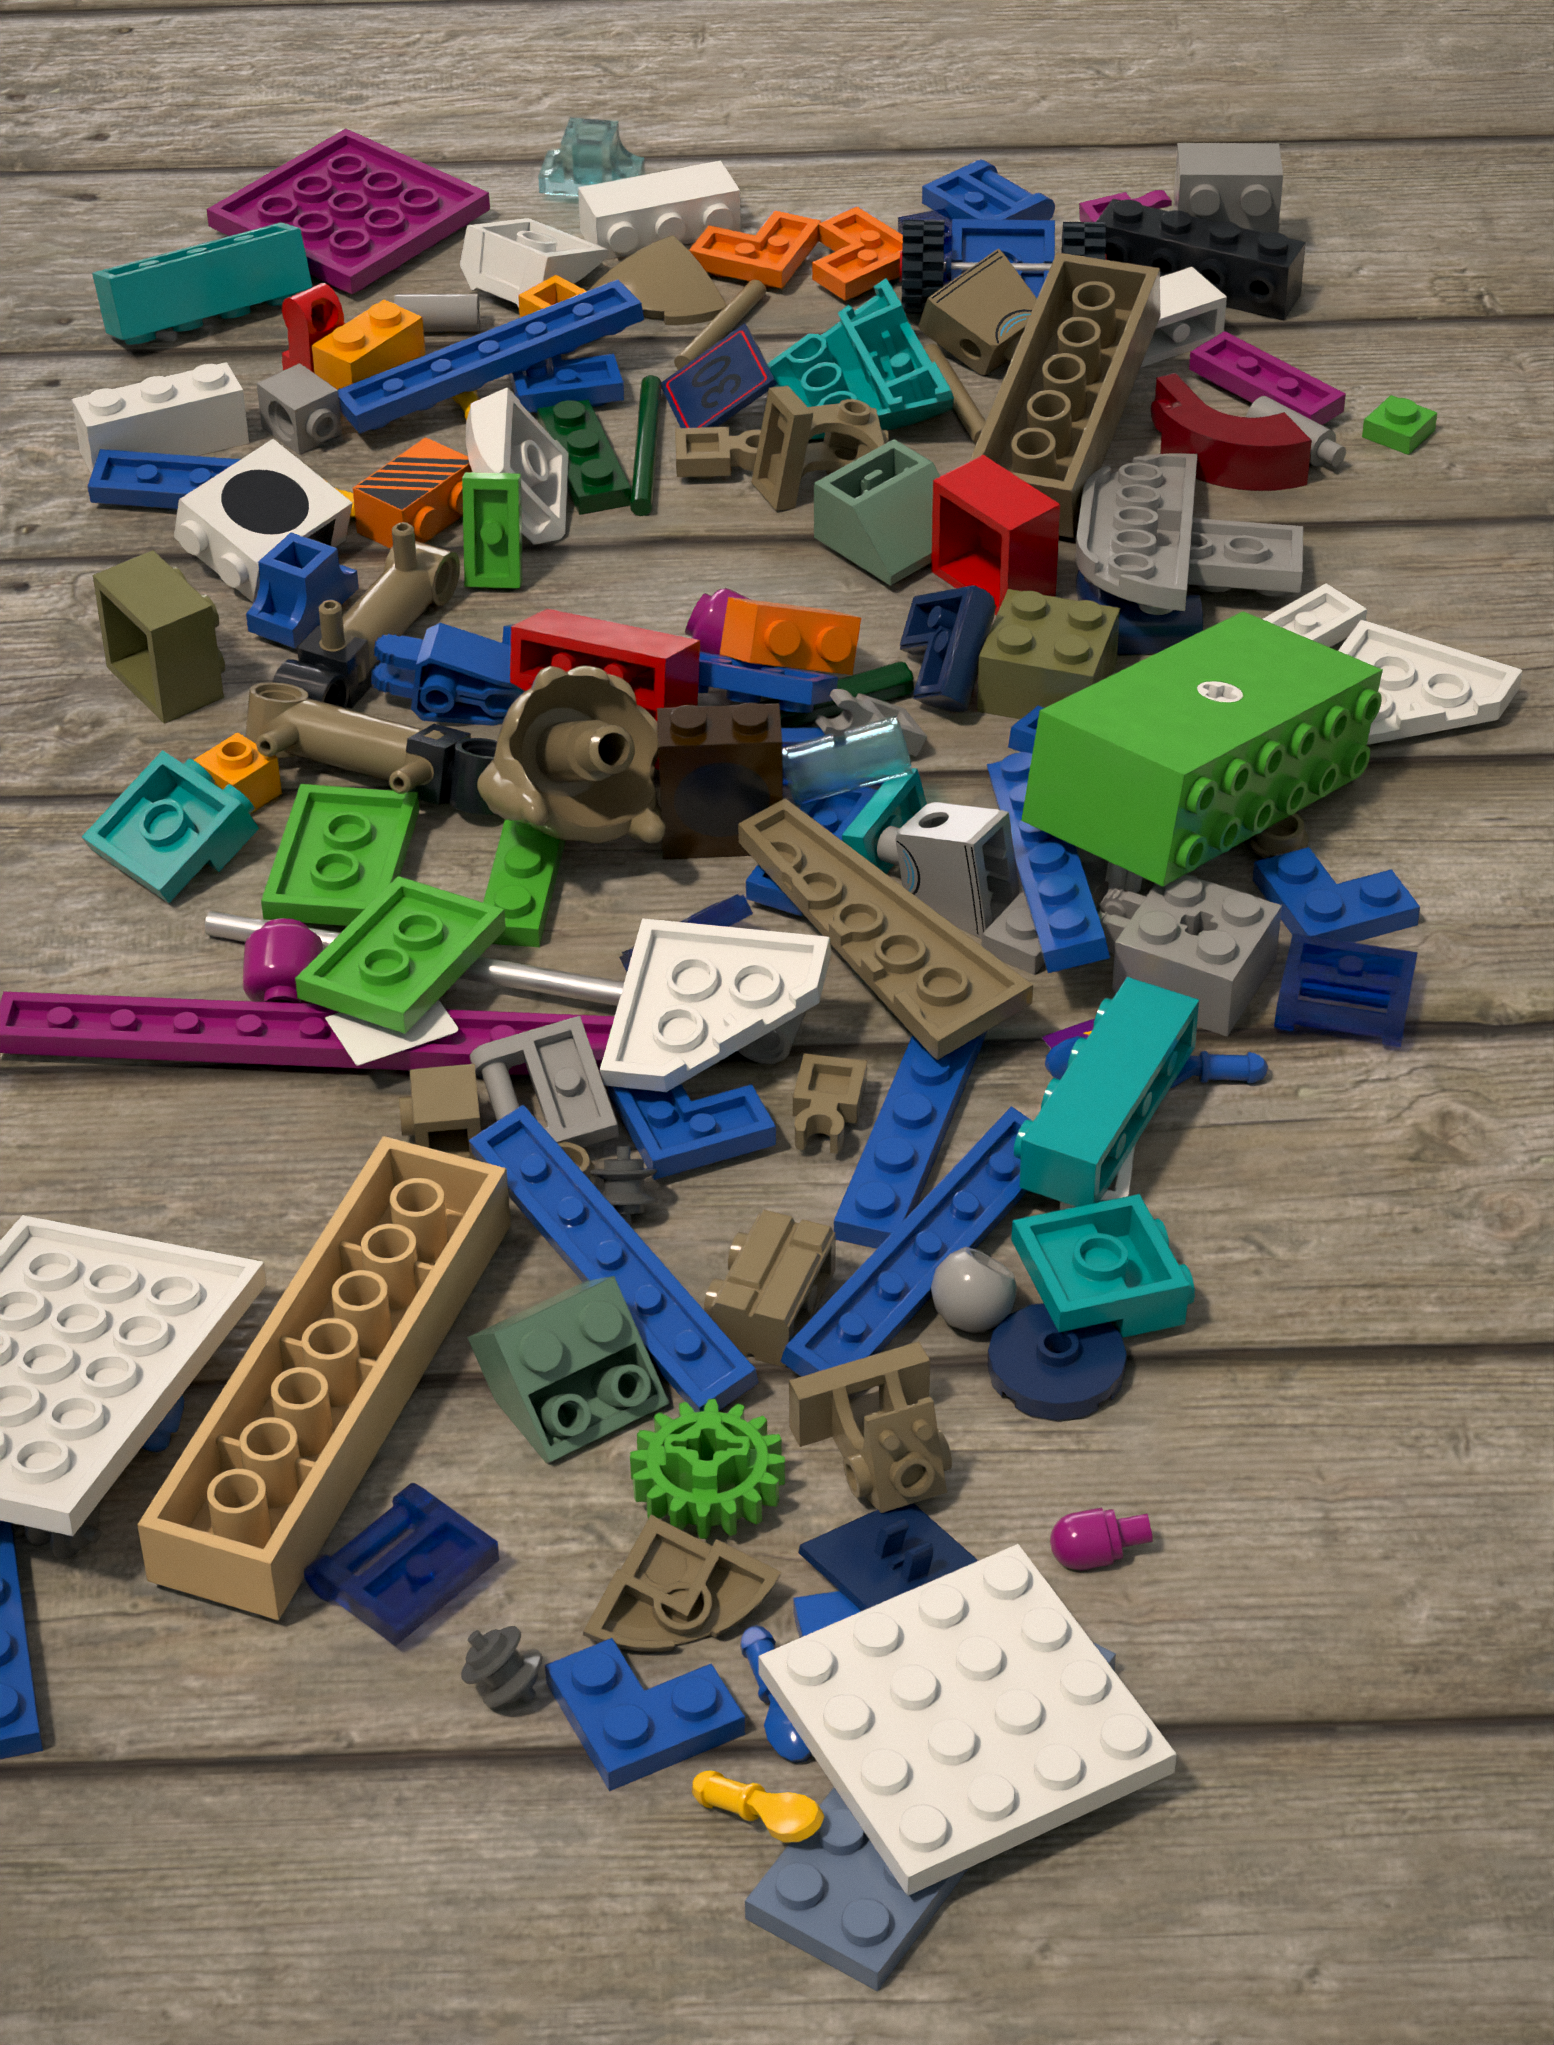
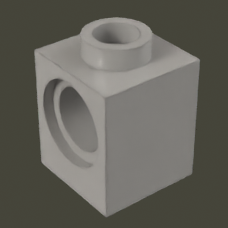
[257,363,342,455]

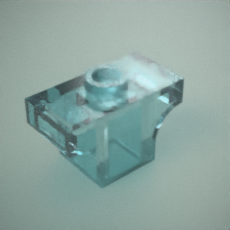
[538,117,645,196]

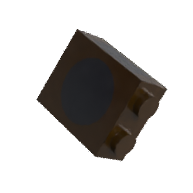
[657,703,783,859]

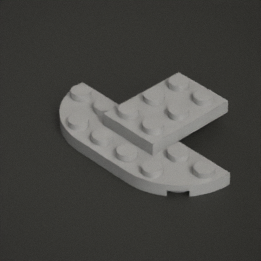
[1075,453,1303,615]

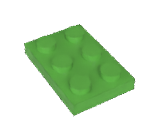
[261,784,419,926]
[295,876,506,1034]

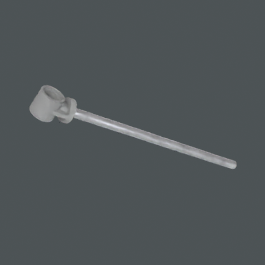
[205,911,807,1064]

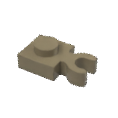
[675,427,761,479]
[793,1053,867,1154]

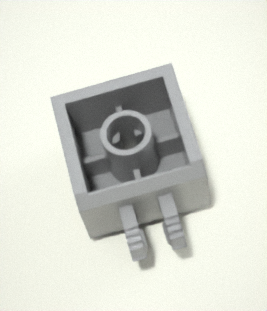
[1098,874,1282,1037]

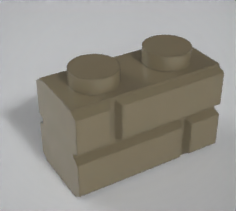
[704,1210,836,1368]

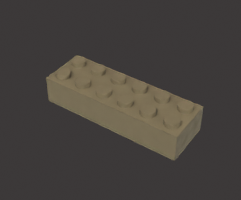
[969,252,1161,538]

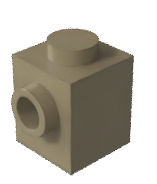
[399,1064,481,1161]

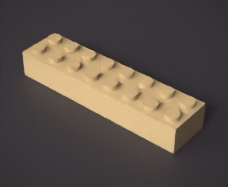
[137,1136,511,1620]

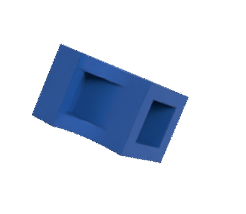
[246,532,359,648]

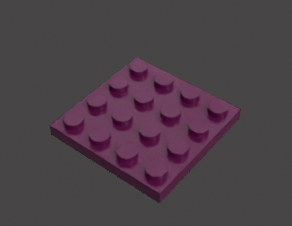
[207,128,490,294]

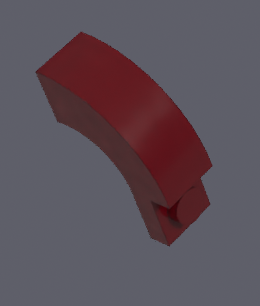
[1150,373,1312,491]

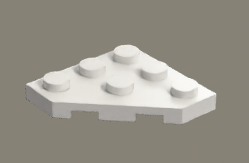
[1338,620,1522,745]
[600,918,831,1092]

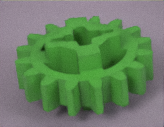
[630,1399,785,1539]

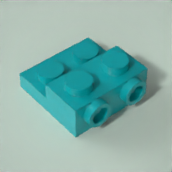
[82,750,259,903]
[1011,1194,1195,1338]

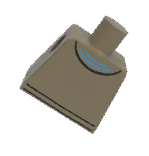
[918,248,1037,375]

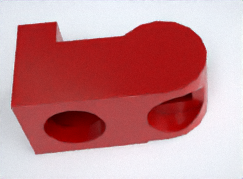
[282,283,346,374]

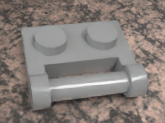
[470,1016,619,1147]

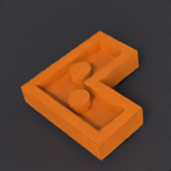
[812,206,903,301]
[689,211,821,288]

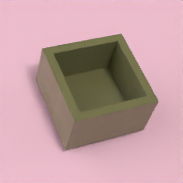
[93,550,225,724]
[977,589,1120,719]

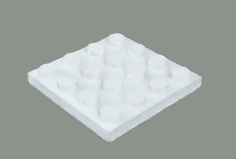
[758,1544,1177,1896]

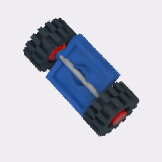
[899,219,1107,314]

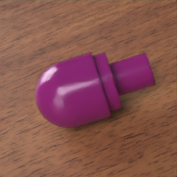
[1050,1507,1153,1570]

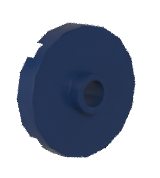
[987,1303,1127,1420]

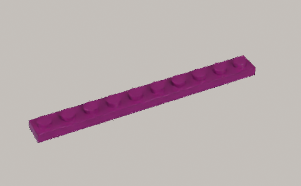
[0,991,615,1078]

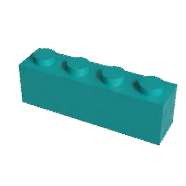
[92,222,313,345]
[1014,977,1199,1207]

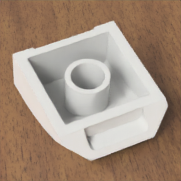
[460,218,609,308]
[466,387,568,545]

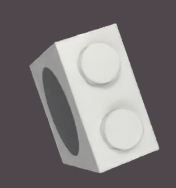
[174,439,353,602]

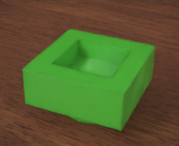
[1362,395,1437,455]

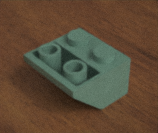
[814,439,940,586]
[467,1276,669,1463]

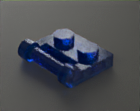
[1274,934,1418,1047]
[304,1483,499,1646]

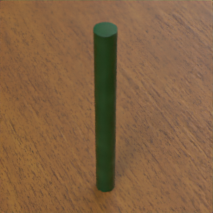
[630,375,662,516]

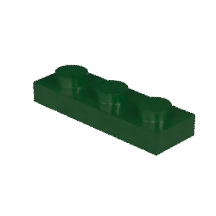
[537,399,631,515]

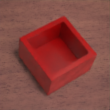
[931,455,1060,616]

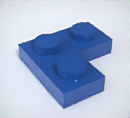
[508,354,624,413]
[1253,847,1420,955]
[608,1084,776,1180]
[545,1638,745,1791]

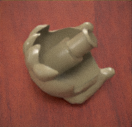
[477,665,666,844]

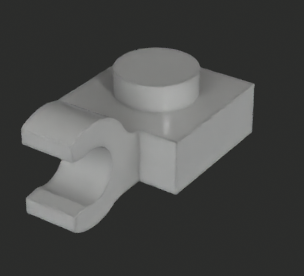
[815,689,927,756]

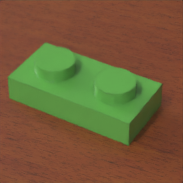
[462,472,523,588]

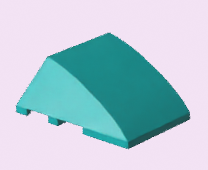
[767,278,954,439]

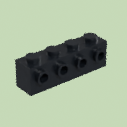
[1096,199,1306,321]

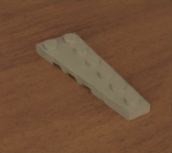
[738,798,1033,1060]

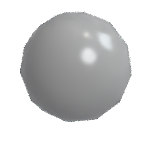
[931,1247,1018,1333]

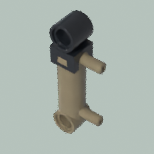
[272,522,460,709]
[245,682,497,815]

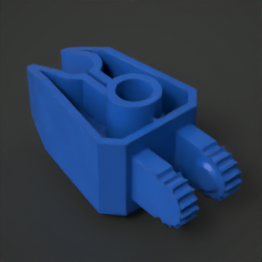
[371,623,525,726]

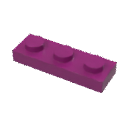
[1189,331,1346,425]

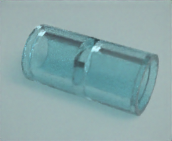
[782,715,913,806]

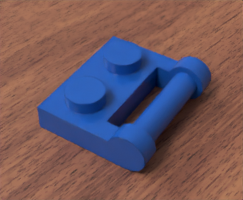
[922,159,1055,221]

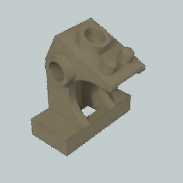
[751,386,889,511]
[789,1341,952,1513]

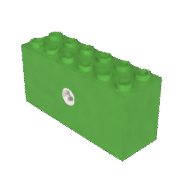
[1021,611,1383,893]

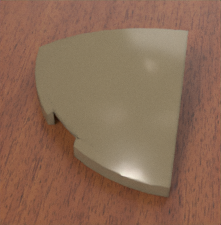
[588,235,726,325]
[583,1515,781,1652]

